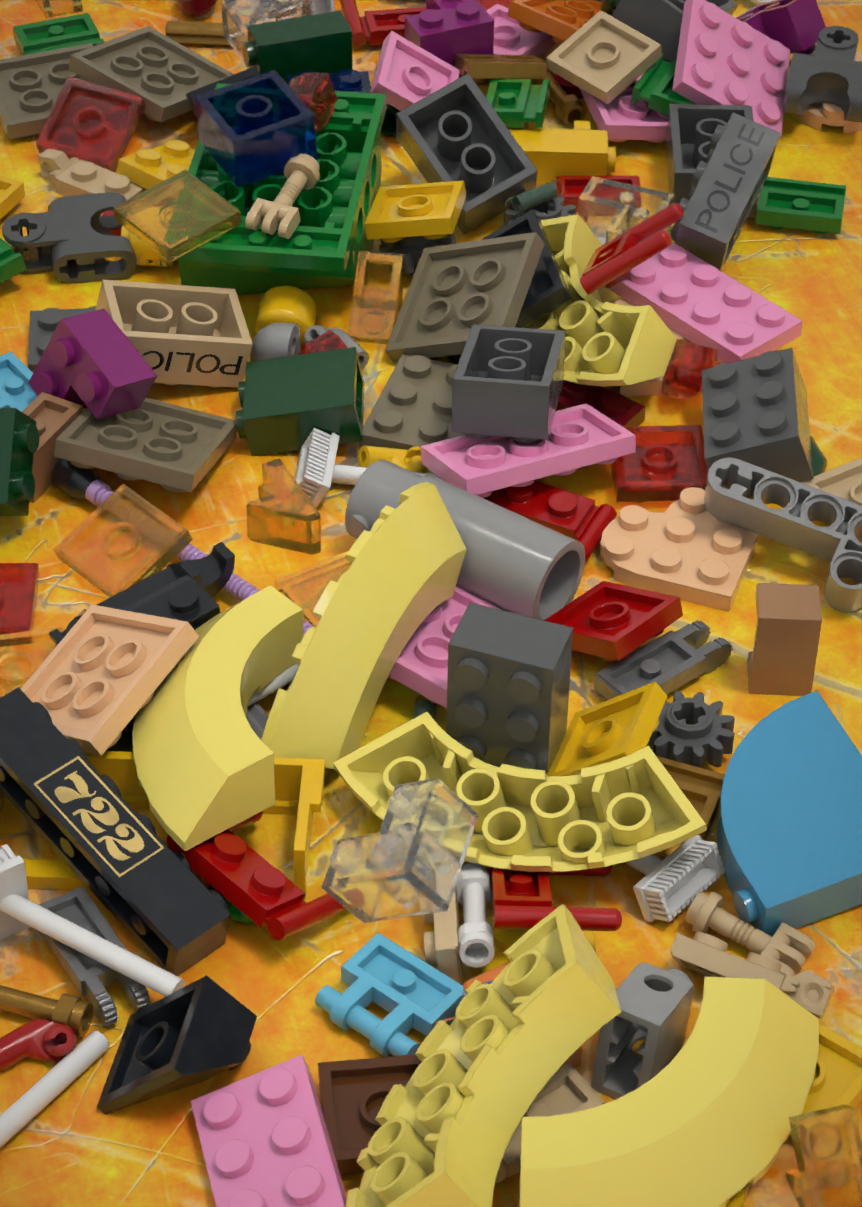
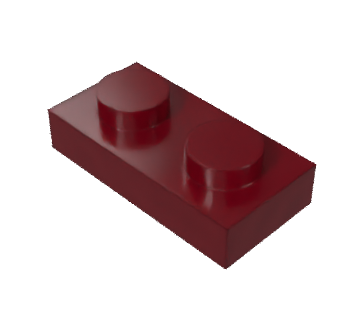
[556,380,646,432]

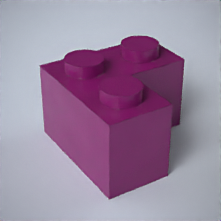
[405,0,494,67]
[736,0,826,54]
[28,309,157,420]

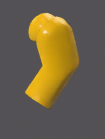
[358,445,428,473]

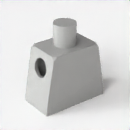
[591,963,695,1099]

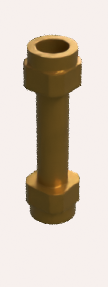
[531,58,586,127]
[0,985,93,1037]

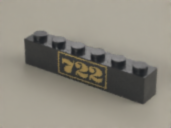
[0,687,231,976]

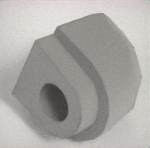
[250,323,300,362]

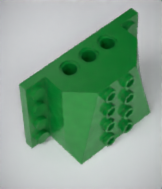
[164,83,387,295]

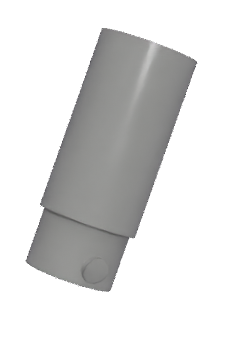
[345,460,585,620]

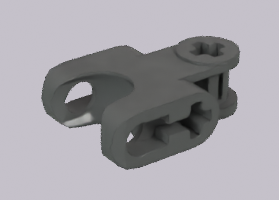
[783,26,862,123]
[2,192,136,284]

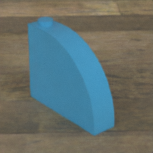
[717,691,862,937]

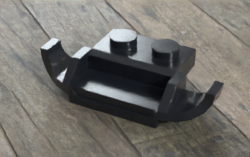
[48,542,235,645]

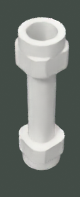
[456,863,495,968]

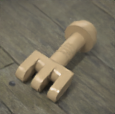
[245,154,320,239]
[685,891,816,976]

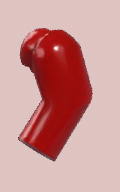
[0,1019,76,1072]

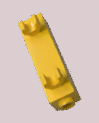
[507,120,616,187]

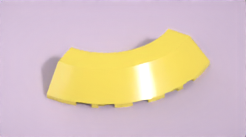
[522,214,677,386]
[261,482,467,769]
[132,585,303,851]
[333,711,707,872]
[346,904,621,1207]
[519,976,819,1207]

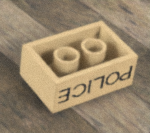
[95,279,253,388]

